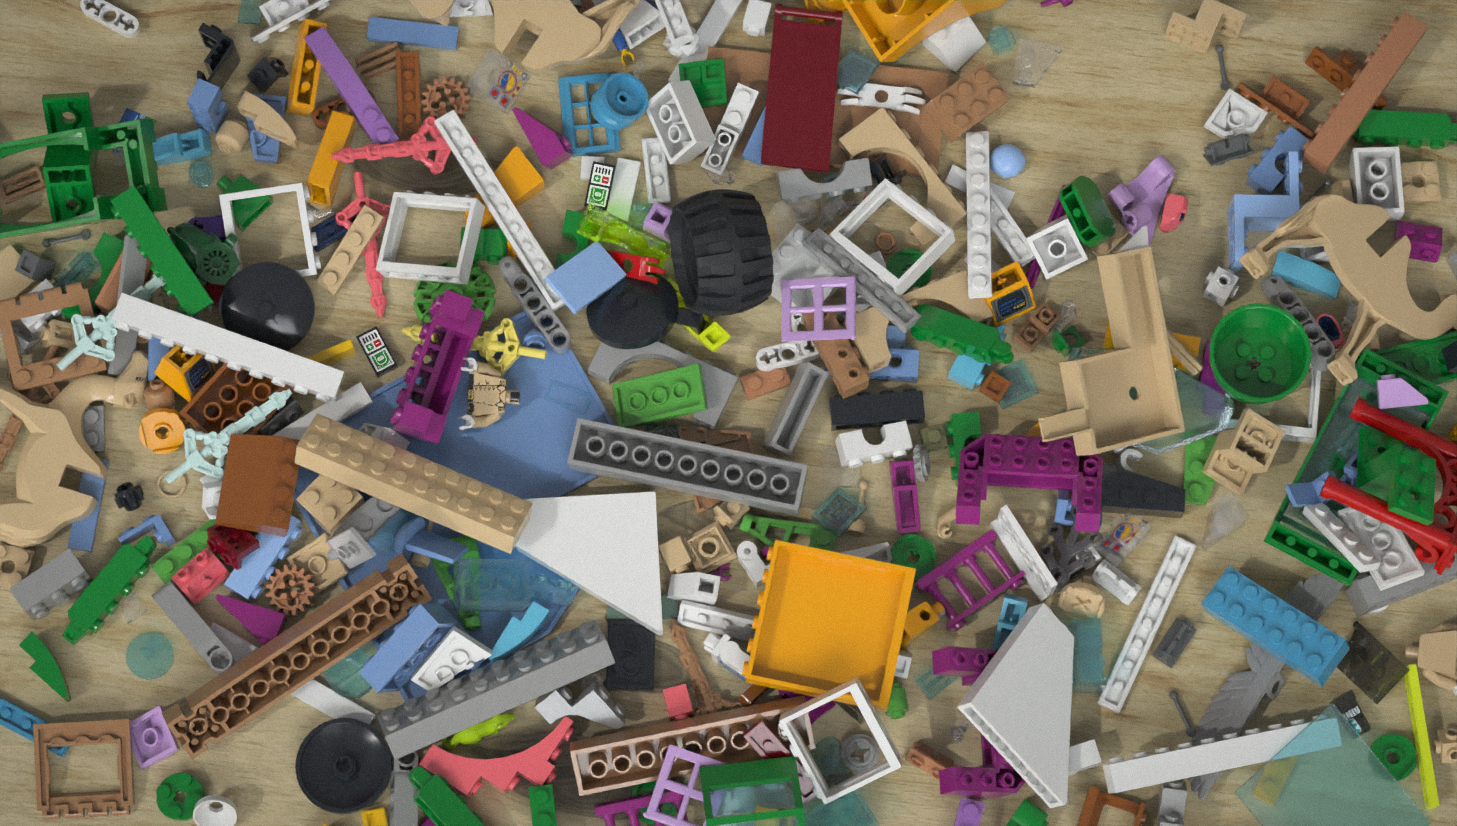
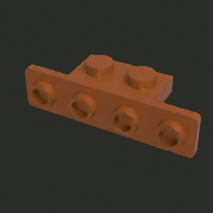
[1305,46,1388,110]
[1237,76,1316,138]

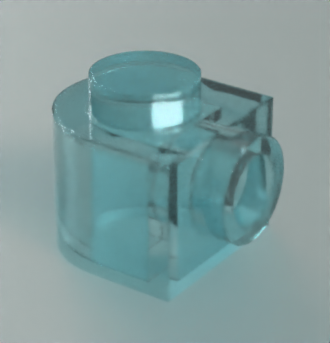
[987,25,1016,56]

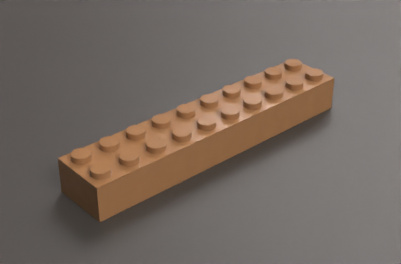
[570,695,815,796]

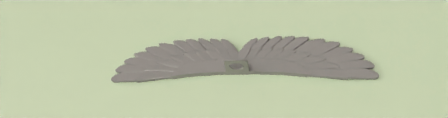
[1188,572,1344,801]

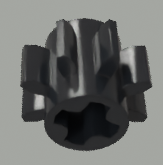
[114,482,144,511]

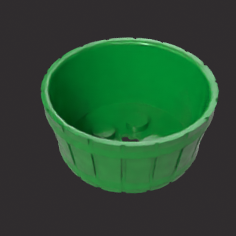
[1209,303,1311,404]

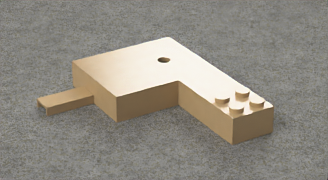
[1038,246,1185,456]

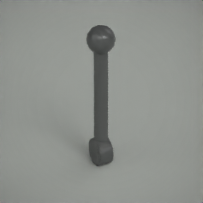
[1215,44,1230,91]
[1303,178,1333,205]
[42,230,90,248]
[1169,690,1196,737]

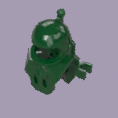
[167,222,240,287]

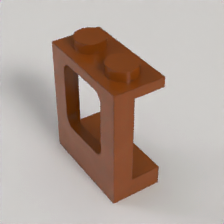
[1077,785,1148,826]

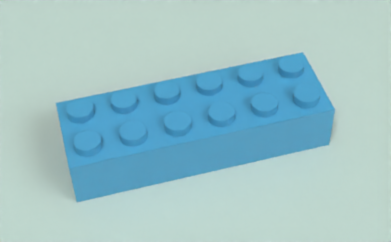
[1201,566,1350,687]

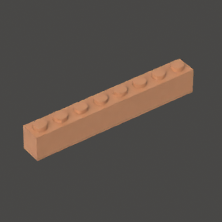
[1302,12,1428,175]

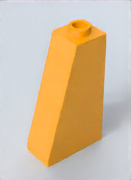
[307,111,356,208]
[464,146,545,229]

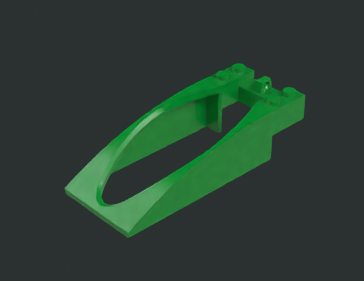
[0,119,168,239]

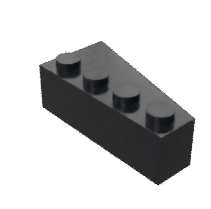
[1101,463,1186,518]

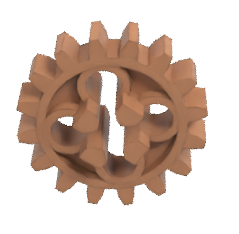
[421,76,471,119]
[265,565,318,616]

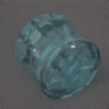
[189,161,214,188]

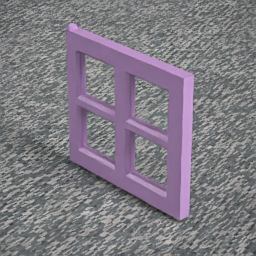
[781,275,856,342]
[643,744,726,826]

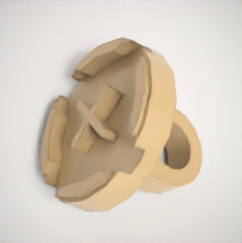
[1058,575,1106,621]

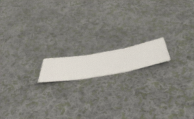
[945,165,1015,210]

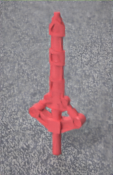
[331,116,477,175]
[336,172,391,318]

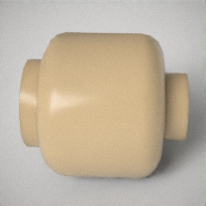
[215,119,249,154]

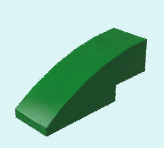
[19,631,71,702]

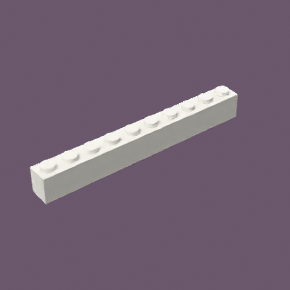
[112,293,344,403]
[1103,714,1342,794]

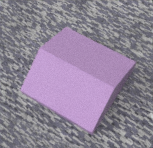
[131,705,180,769]

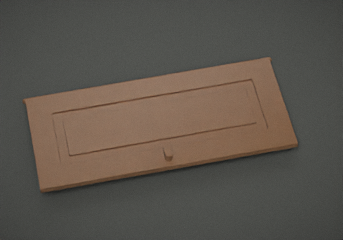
[702,46,949,178]

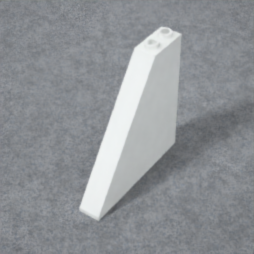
[516,492,663,635]
[957,603,1074,808]

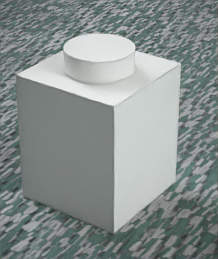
[743,0,772,36]

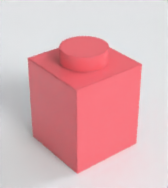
[663,684,693,721]

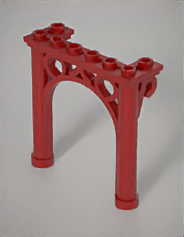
[1319,396,1457,575]

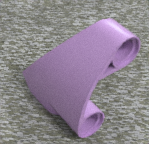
[1107,155,1176,244]

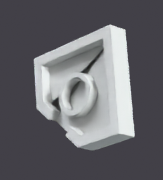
[1204,88,1268,139]

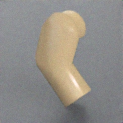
[936,506,956,538]

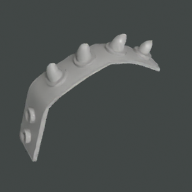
[326,496,401,569]

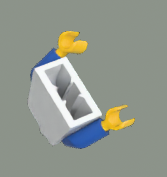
[612,0,667,67]

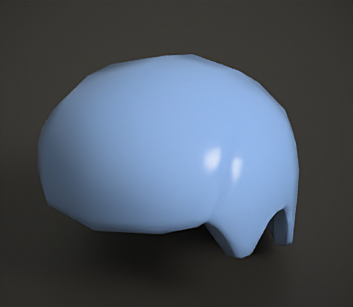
[990,144,1026,178]

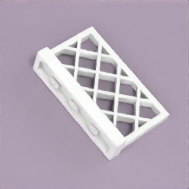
[989,505,1060,603]

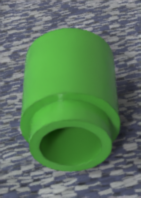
[885,683,909,719]

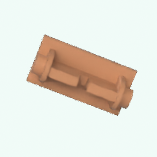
[905,741,957,780]

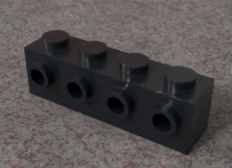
[829,388,925,431]

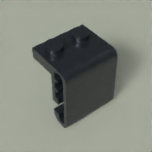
[197,23,240,90]

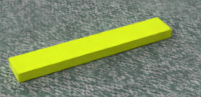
[1403,664,1439,810]

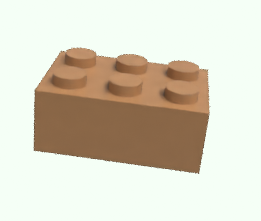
[924,63,1010,143]

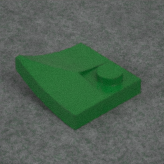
[679,58,728,109]

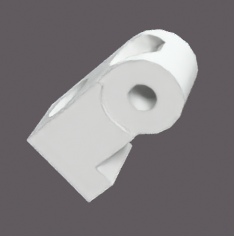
[737,541,770,588]

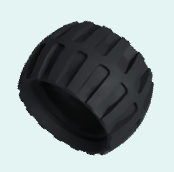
[669,189,774,316]

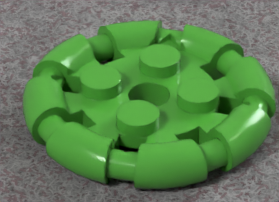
[413,261,496,323]

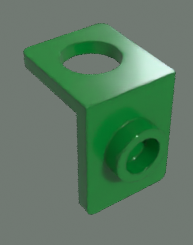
[1051,325,1085,358]

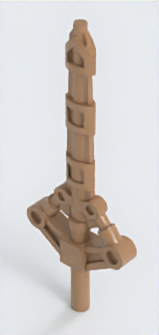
[0,345,61,471]
[670,619,743,717]

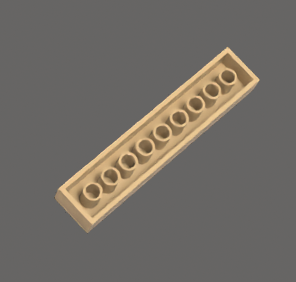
[295,413,533,554]

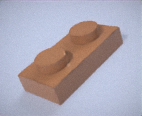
[740,367,791,401]

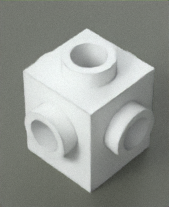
[662,27,700,58]
[1203,267,1239,307]

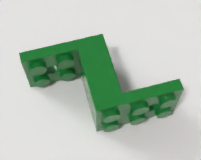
[42,92,99,224]
[1356,425,1436,526]

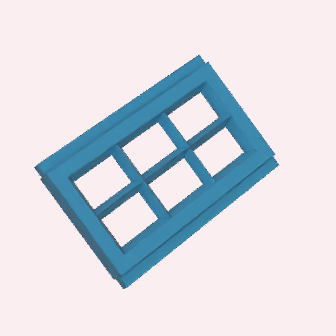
[558,72,620,157]

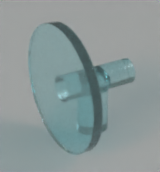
[126,632,174,680]
[810,736,847,779]

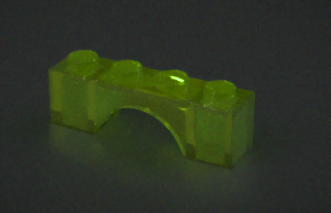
[577,203,671,274]

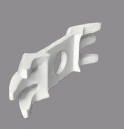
[837,81,926,115]

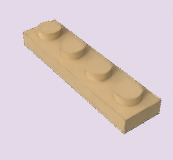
[316,205,385,295]

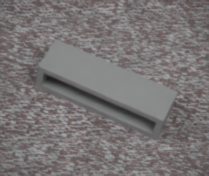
[761,362,829,457]

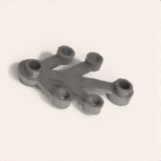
[1040,505,1104,588]

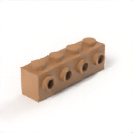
[801,301,871,399]

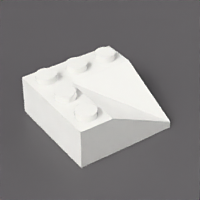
[771,223,839,317]

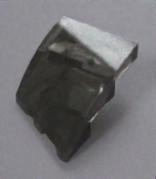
[1337,620,1410,704]

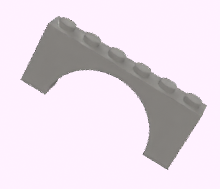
[588,340,738,430]

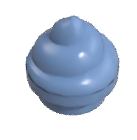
[523,328,547,349]

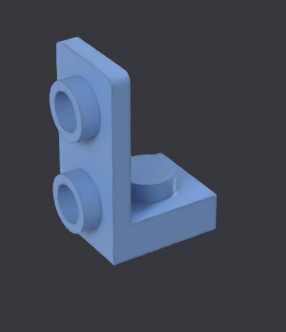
[1285,471,1336,507]
[1054,490,1102,529]
[118,514,176,547]

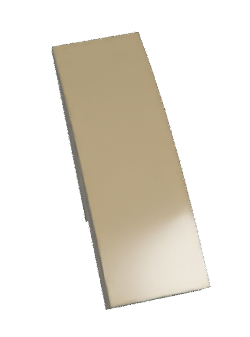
[237,91,299,149]

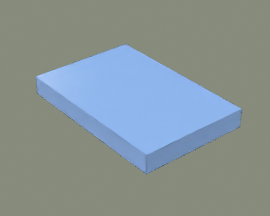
[545,241,627,315]

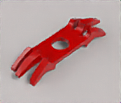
[605,249,665,284]

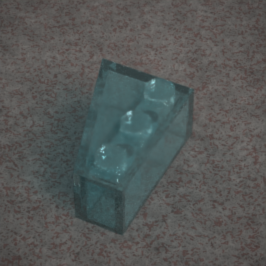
[1067,618,1107,694]

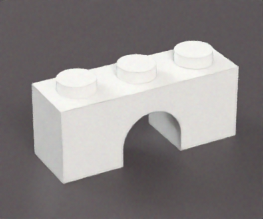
[835,421,913,468]

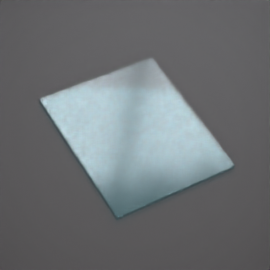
[1234,704,1431,826]

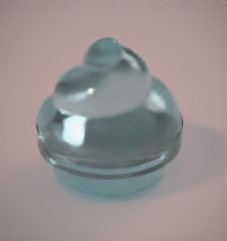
[629,203,651,228]

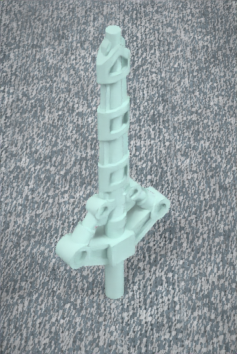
[56,274,166,371]
[164,389,292,484]

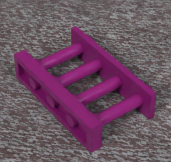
[915,529,1026,632]
[594,785,691,826]

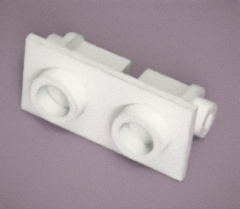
[1091,559,1142,606]

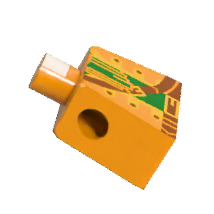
[900,601,945,650]

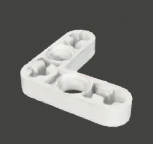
[80,0,140,38]
[755,314,819,372]

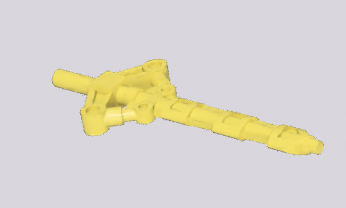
[402,318,547,376]

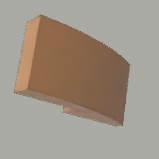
[1012,302,1061,353]

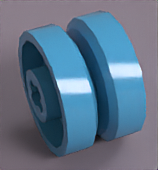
[591,72,649,130]

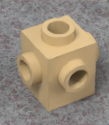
[1433,728,1457,763]

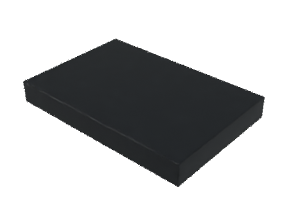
[606,619,655,692]

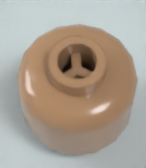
[143,379,176,411]

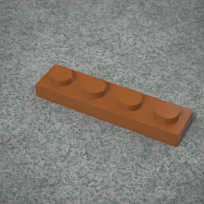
[396,52,421,141]

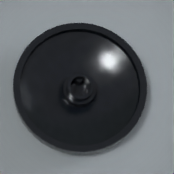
[221,262,315,351]
[586,271,679,350]
[295,718,392,814]

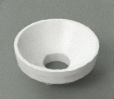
[193,794,237,826]

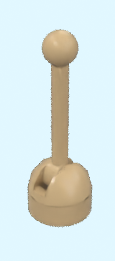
[846,481,868,537]
[410,520,434,568]

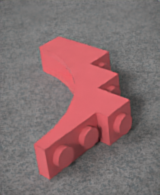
[419,716,575,799]

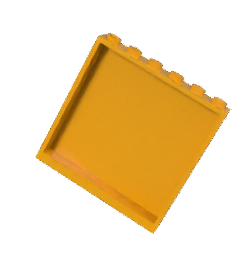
[742,540,916,712]

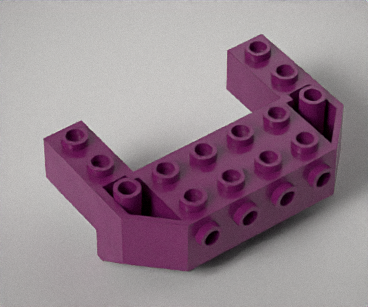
[390,290,485,444]
[956,434,1103,532]
[932,646,1026,799]

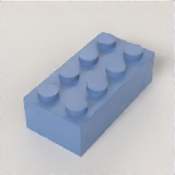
[359,603,459,693]

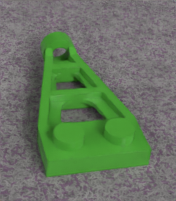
[739,513,839,551]
[431,535,482,631]

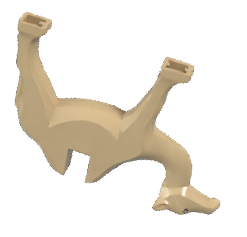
[408,0,642,73]
[1239,194,1457,386]
[0,350,148,548]

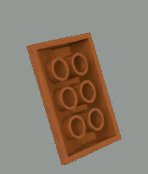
[179,363,294,455]
[215,434,300,537]

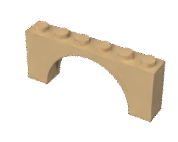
[838,107,967,251]
[842,269,993,373]

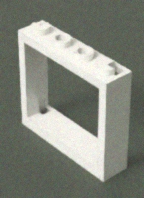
[829,178,955,297]
[219,182,321,277]
[376,190,485,285]
[1220,358,1321,444]
[778,677,903,804]

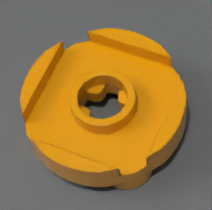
[139,408,186,454]

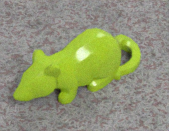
[442,712,516,751]

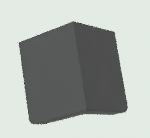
[15,249,57,282]

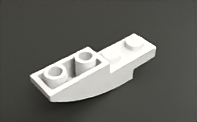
[701,83,760,176]

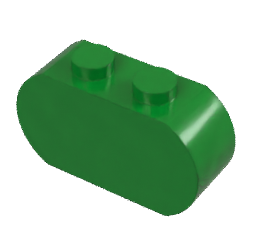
[1059,176,1116,248]

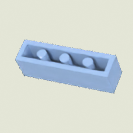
[224,515,303,603]

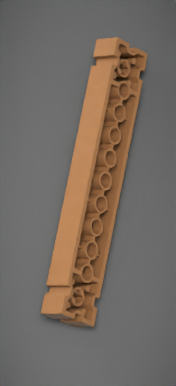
[162,553,432,760]

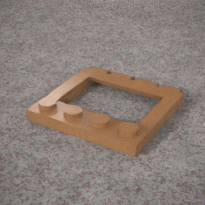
[0,281,108,392]
[33,719,135,820]

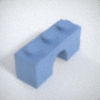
[187,79,229,134]
[1246,126,1308,195]

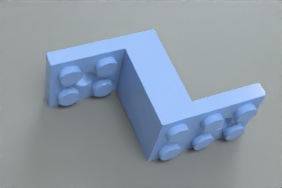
[1228,151,1303,274]

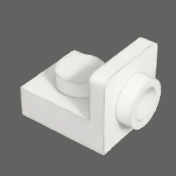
[202,481,222,519]

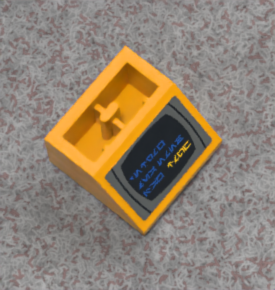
[984,261,1037,328]
[154,345,217,402]

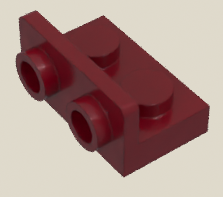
[207,524,260,570]

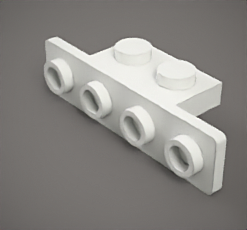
[250,0,330,43]

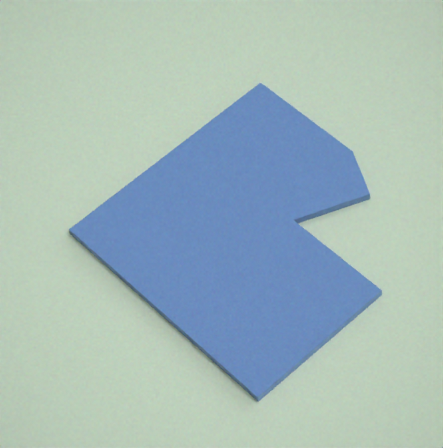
[294,303,615,701]

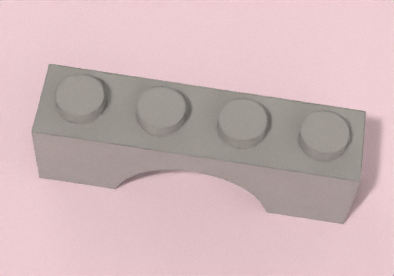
[775,158,873,204]

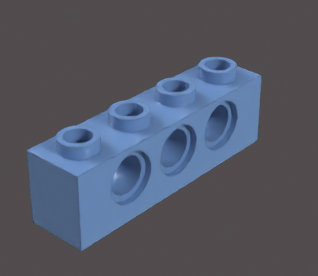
[825,345,919,383]

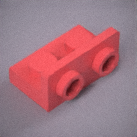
[171,548,230,605]

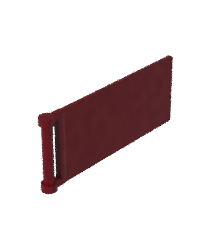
[760,3,843,172]

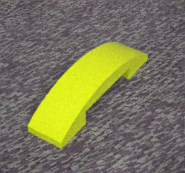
[667,277,731,352]

